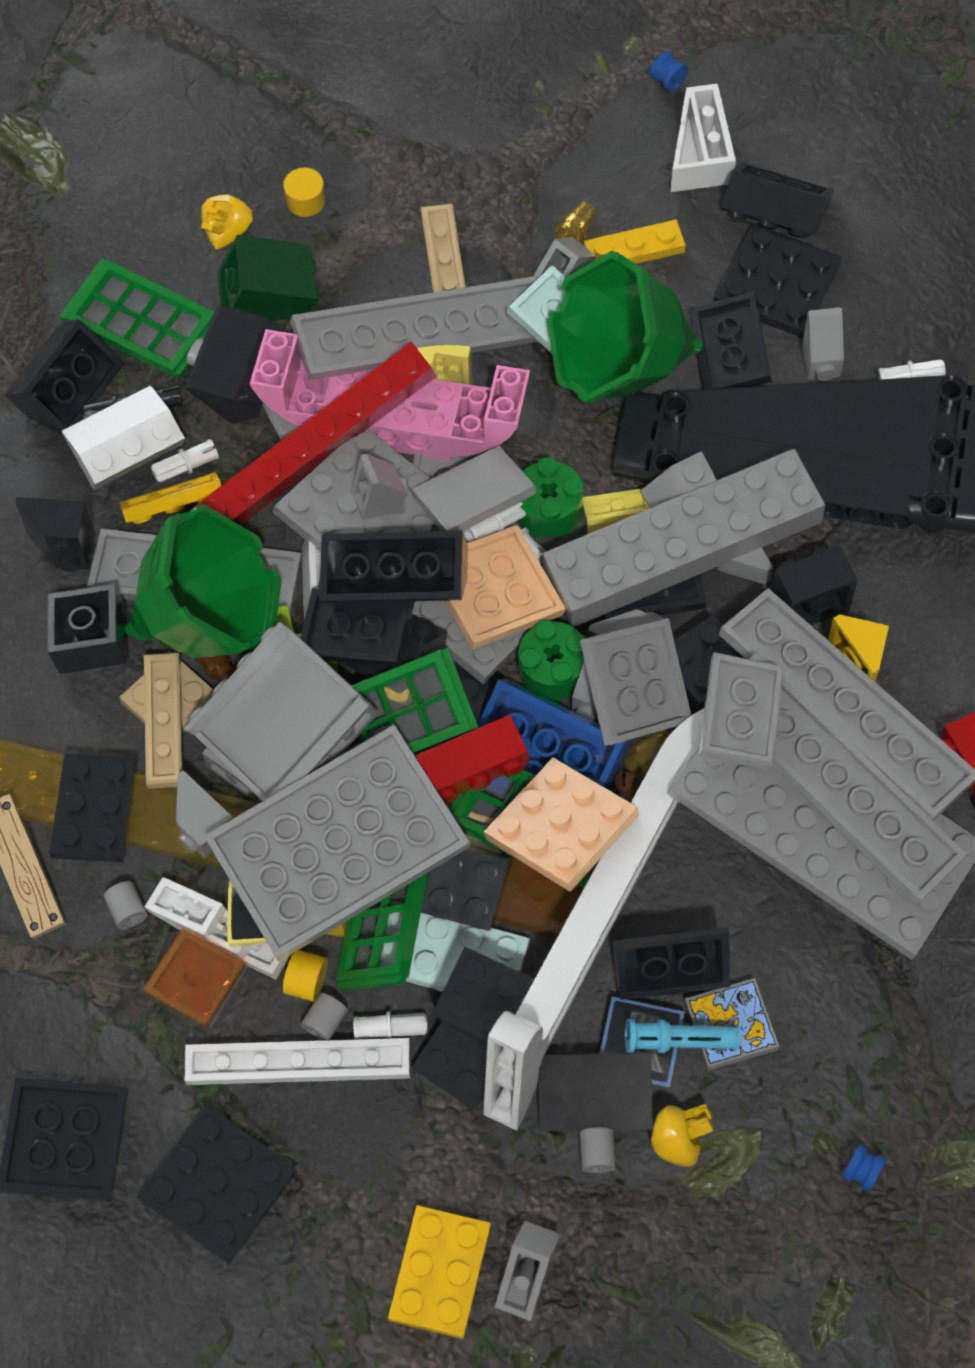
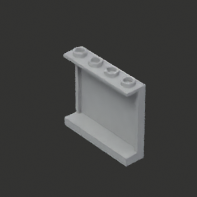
[184,622,379,802]

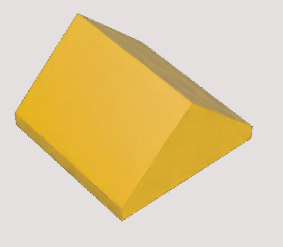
[828,614,889,682]

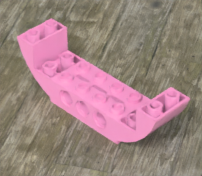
[250,329,530,461]

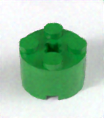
[518,457,583,539]
[518,620,586,702]

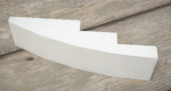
[144,877,290,980]

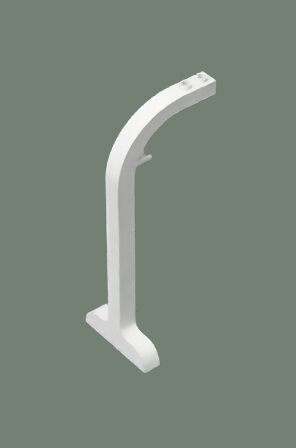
[483,708,705,1130]

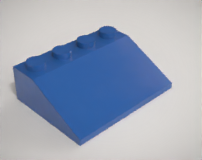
[478,679,633,799]

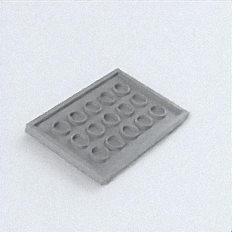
[204,725,471,962]

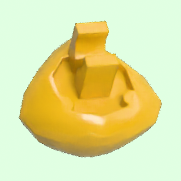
[201,195,253,250]
[651,1104,713,1167]

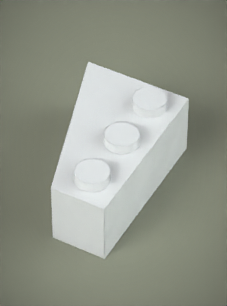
[671,84,736,192]

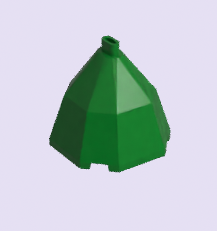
[547,251,702,403]
[125,504,282,659]

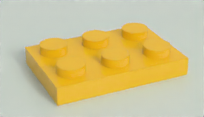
[388,1205,491,1339]

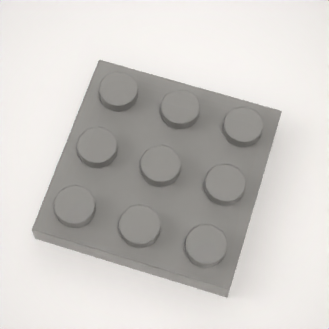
[580,618,691,746]

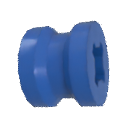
[649,51,689,92]
[842,1144,887,1193]

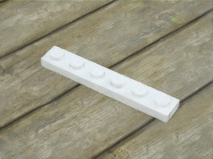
[185,1038,410,1085]

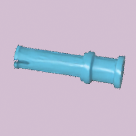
[624,1019,741,1053]

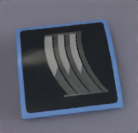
[600,996,685,1087]

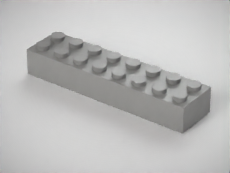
[543,449,825,627]

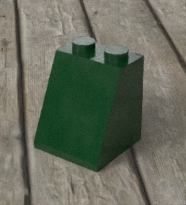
[217,235,320,321]

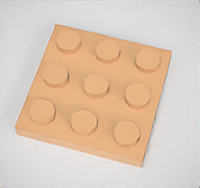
[445,525,566,650]
[484,758,639,892]

